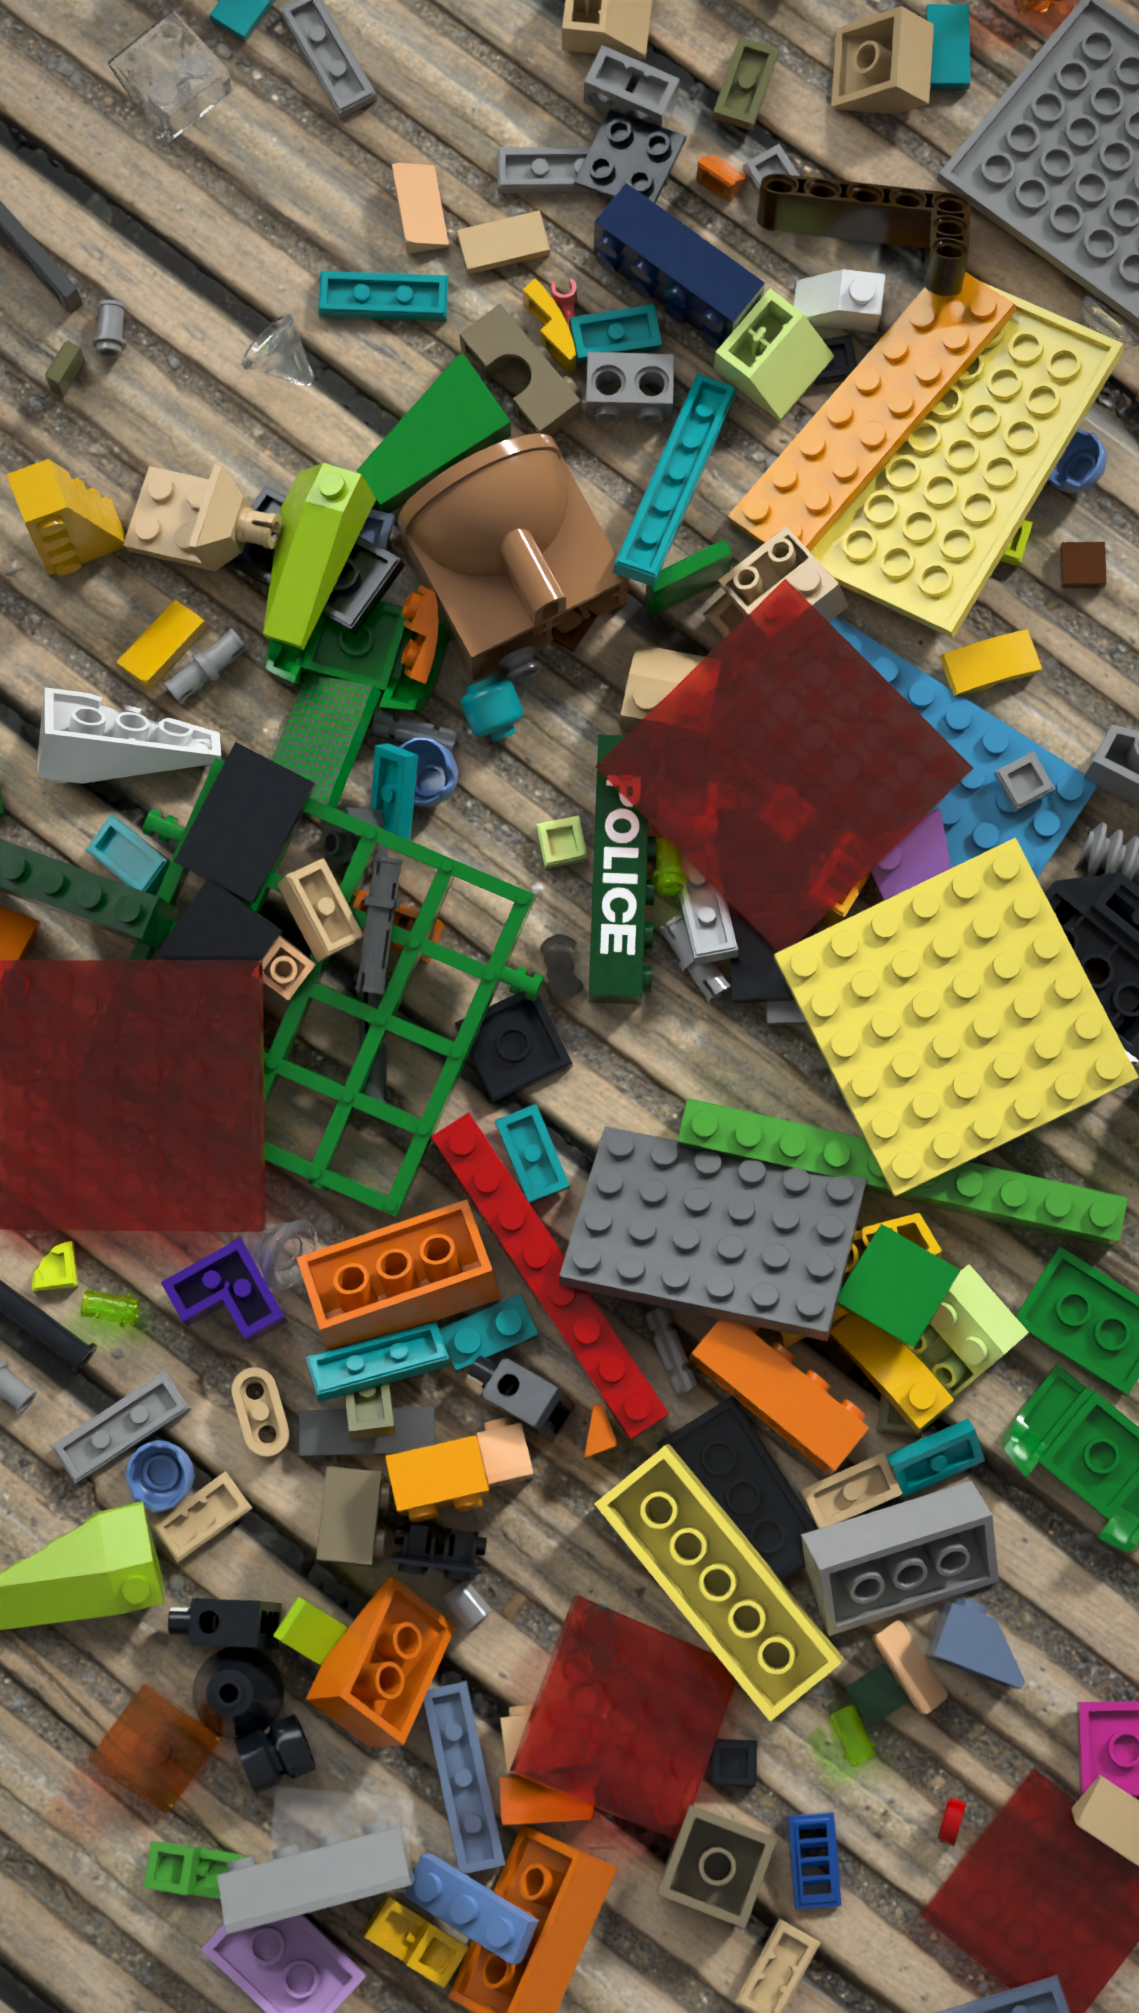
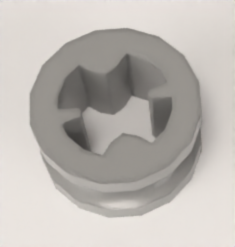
[499,646,543,684]

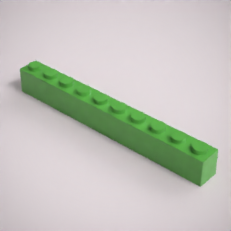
[677,1098,1128,1247]

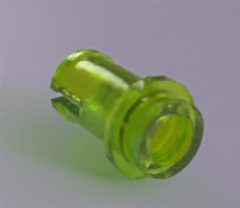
[652,837,687,896]
[81,1288,141,1328]
[828,1704,877,1767]

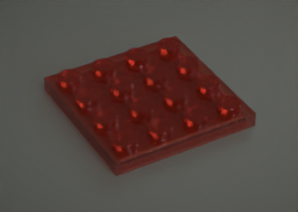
[509,1596,736,1841]
[919,1768,1139,2013]

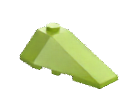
[263,463,376,650]
[0,1501,165,1630]

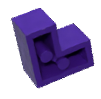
[161,1238,288,1344]

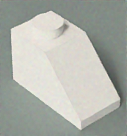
[794,269,885,333]

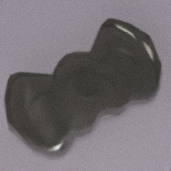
[540,934,584,1000]

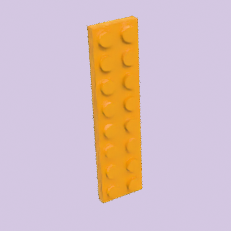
[728,272,1016,552]

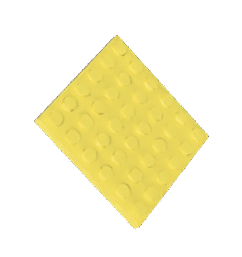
[773,837,1139,1198]

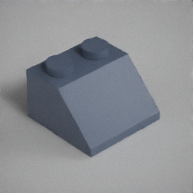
[924,1597,1025,1689]

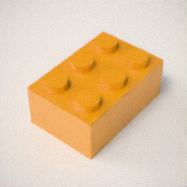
[385,1435,491,1523]

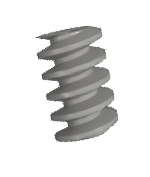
[1073,822,1139,887]

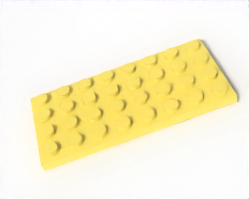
[811,282,1124,639]

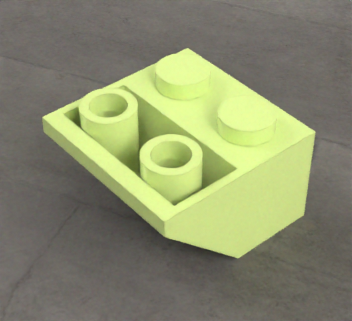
[713,289,834,422]
[908,1264,1029,1398]

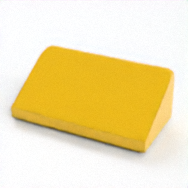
[116,600,207,691]

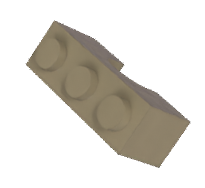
[460,304,582,437]

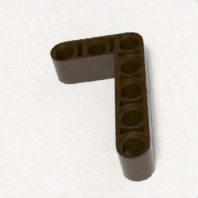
[756,174,970,296]

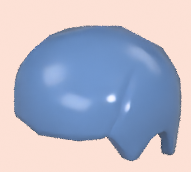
[1047,428,1108,494]
[399,737,459,808]
[125,1440,195,1513]

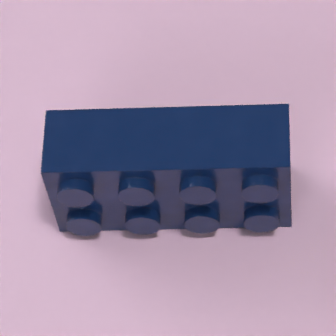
[593,183,765,348]

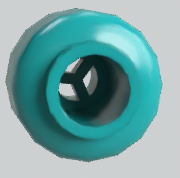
[460,674,524,742]

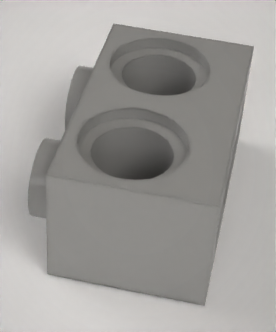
[584,45,680,128]
[586,352,674,423]

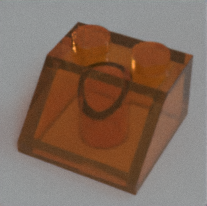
[88,1683,222,1814]

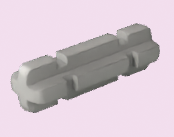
[372,710,457,753]
[645,1307,697,1395]

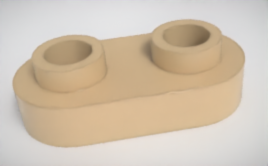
[231,1367,290,1458]

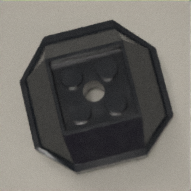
[1044,872,1139,1064]

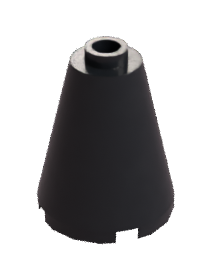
[192,1647,284,1739]

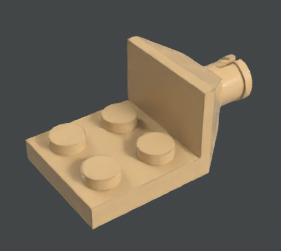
[123,464,282,571]

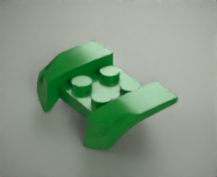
[263,601,450,712]
[1001,1364,1139,1553]

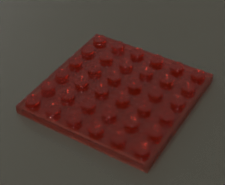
[595,579,973,952]
[0,960,265,1232]

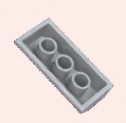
[801,1481,999,1636]
[217,1819,415,1934]

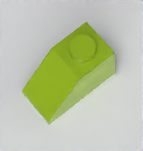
[273,1597,349,1666]

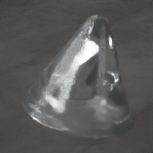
[1078,296,1139,350]
[241,313,314,386]
[242,1219,318,1291]

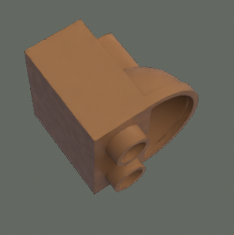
[398,433,629,681]

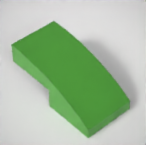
[143,1841,250,1900]

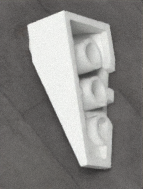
[37,688,221,784]

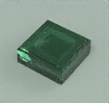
[844,1663,908,1727]

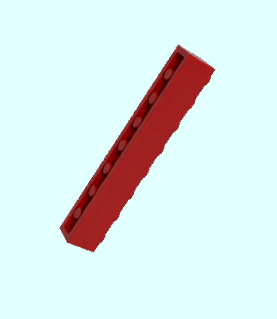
[431,1112,669,1442]

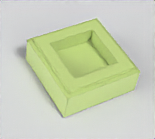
[536,815,588,869]

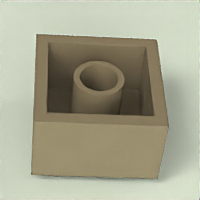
[316,1466,393,1568]
[656,1803,777,1928]

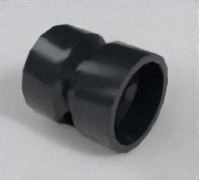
[234,1714,317,1794]

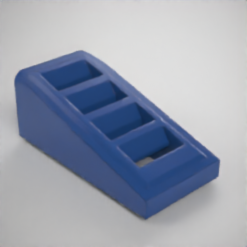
[786,1811,841,1910]

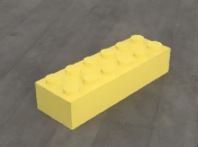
[595,1444,844,1722]

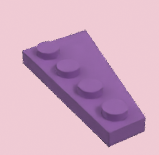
[860,809,951,901]

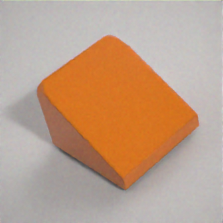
[696,155,747,202]
[584,1403,617,1460]

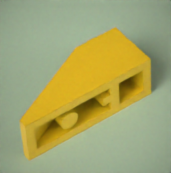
[830,1313,954,1435]

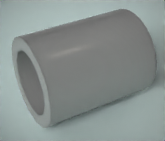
[442,1581,492,1631]

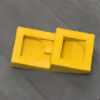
[523,278,576,375]
[940,629,1042,696]
[362,1894,469,1988]

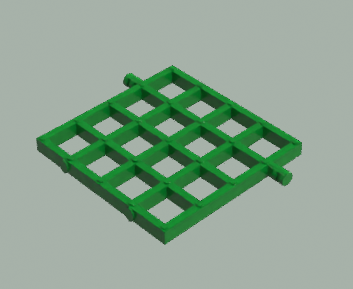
[78,757,545,1217]

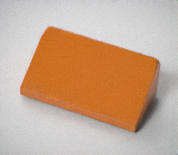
[499,1771,594,1825]

